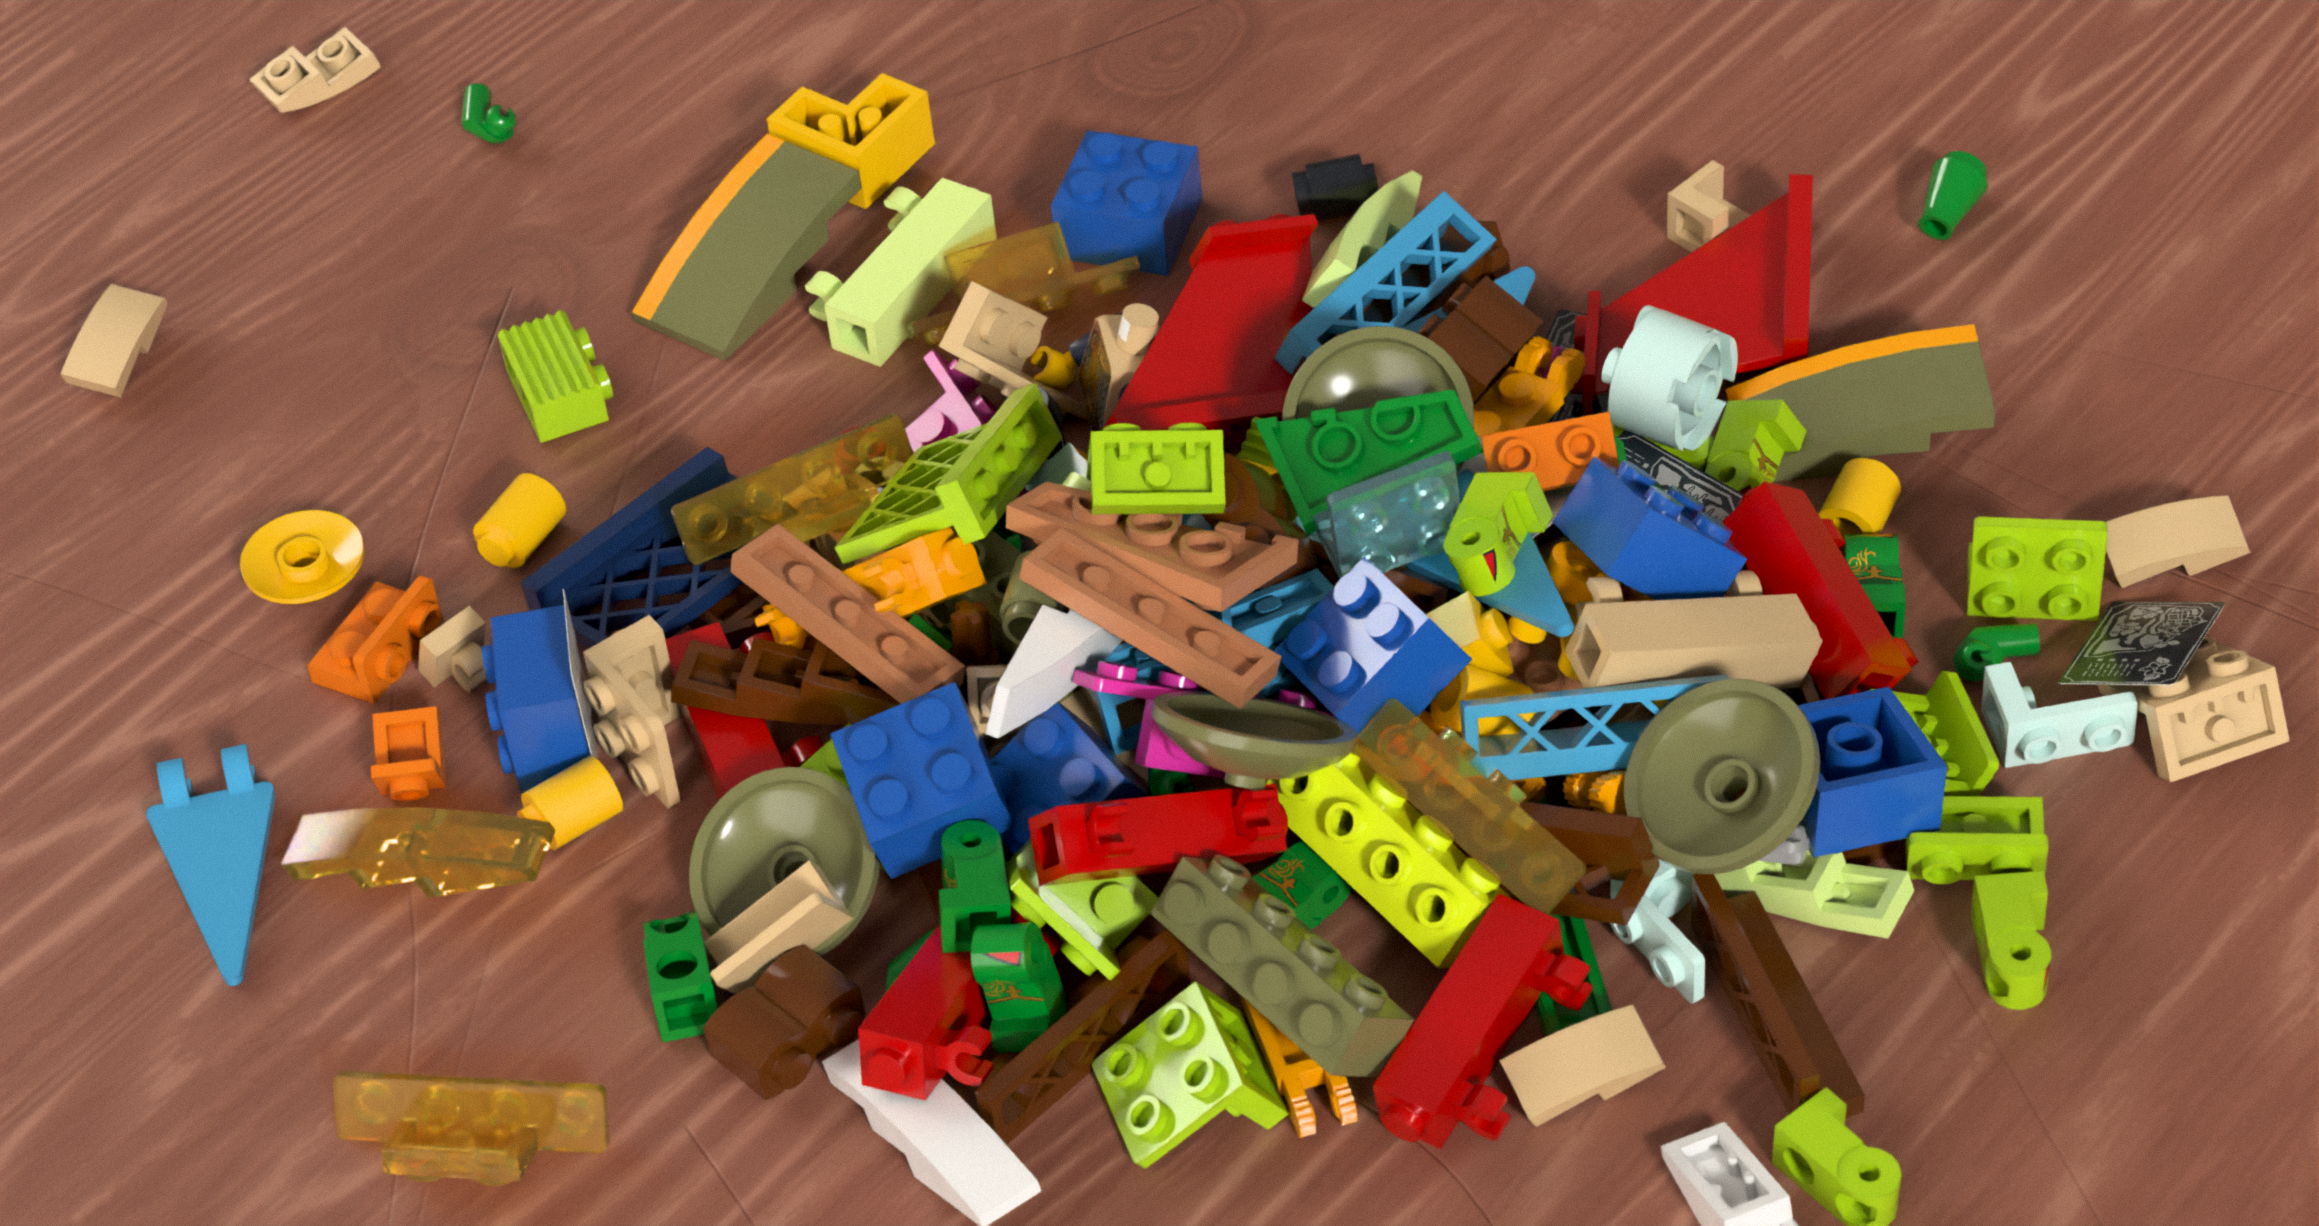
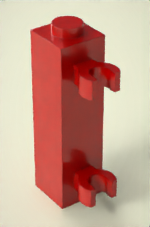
[1722,481,1919,700]
[665,622,824,800]
[1028,783,1288,887]
[1373,893,1593,1149]
[858,905,1061,1101]

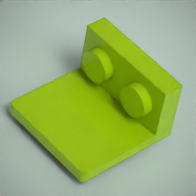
[1086,423,1226,515]
[1967,517,2108,621]
[1006,805,1160,981]
[1092,981,1289,1168]

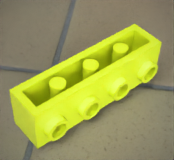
[1266,744,1512,968]

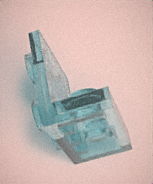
[1313,451,1460,579]

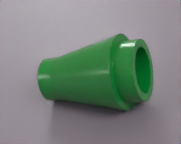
[1918,151,1988,240]

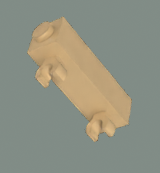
[1565,570,1823,689]

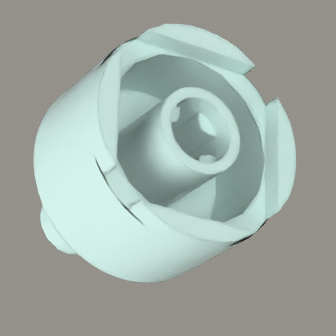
[1602,305,1738,451]

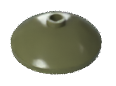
[1282,326,1475,516]
[1624,679,1820,874]
[1152,691,1357,789]
[689,767,880,956]

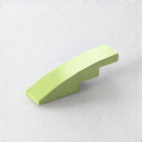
[1302,170,1422,308]
[1693,850,1915,939]

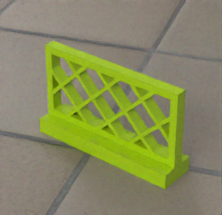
[834,383,1063,564]

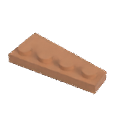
[1006,482,1299,612]

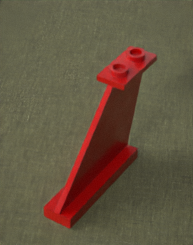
[1571,174,1813,416]
[1104,214,1318,450]

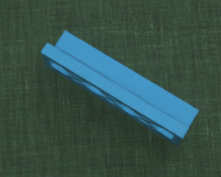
[1274,191,1497,375]
[1085,569,1334,755]
[1454,674,1730,785]

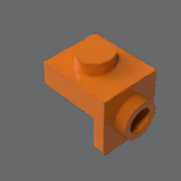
[370,706,446,801]

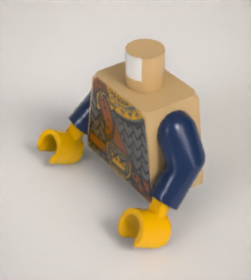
[1030,303,1160,461]

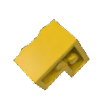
[767,73,935,210]

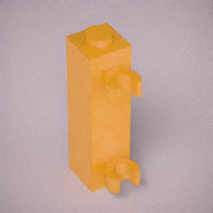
[755,526,987,652]

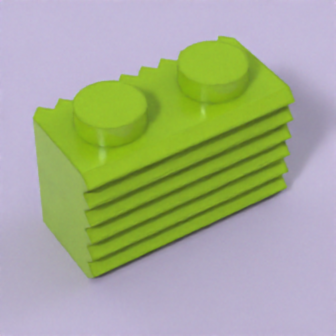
[497,310,614,443]

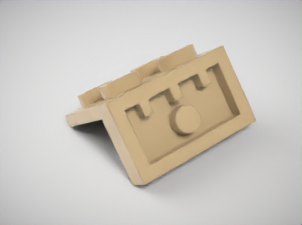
[939,281,1088,421]
[2098,637,2290,782]

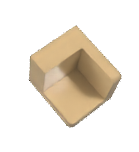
[1667,160,1751,252]

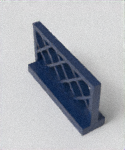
[520,447,812,649]

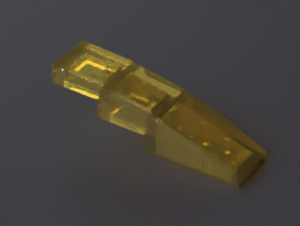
[281,807,556,898]

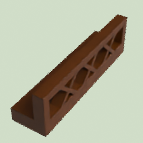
[1404,785,1660,925]
[1691,873,1865,1118]
[955,928,1190,1145]

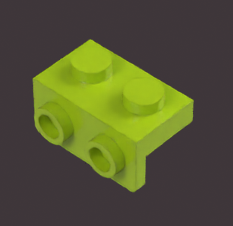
[1869,671,1999,796]
[1905,796,2048,884]

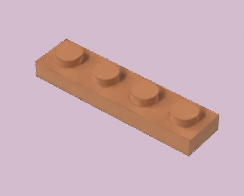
[731,524,965,704]
[1019,528,1282,709]

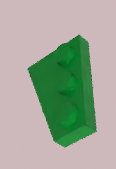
[1254,389,1484,535]

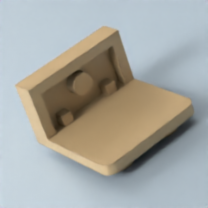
[583,615,681,809]

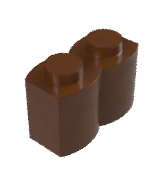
[1418,276,1543,405]
[1202,453,1318,589]
[703,944,866,1100]

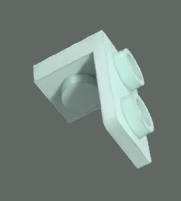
[1981,662,2138,768]
[1610,859,1705,1004]

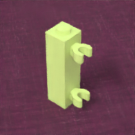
[805,177,997,367]

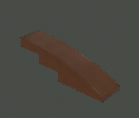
[671,638,901,725]

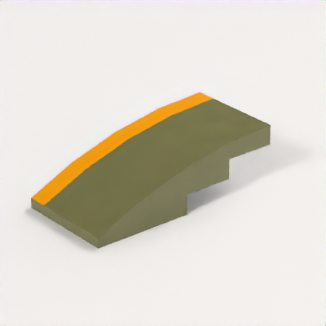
[632,133,862,361]
[1725,324,1995,482]

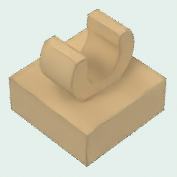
[418,605,487,693]

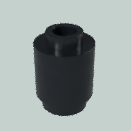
[1292,153,1379,221]

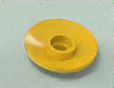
[240,510,365,604]

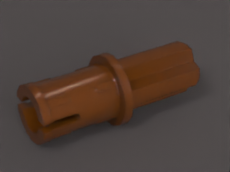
[949,600,1000,707]

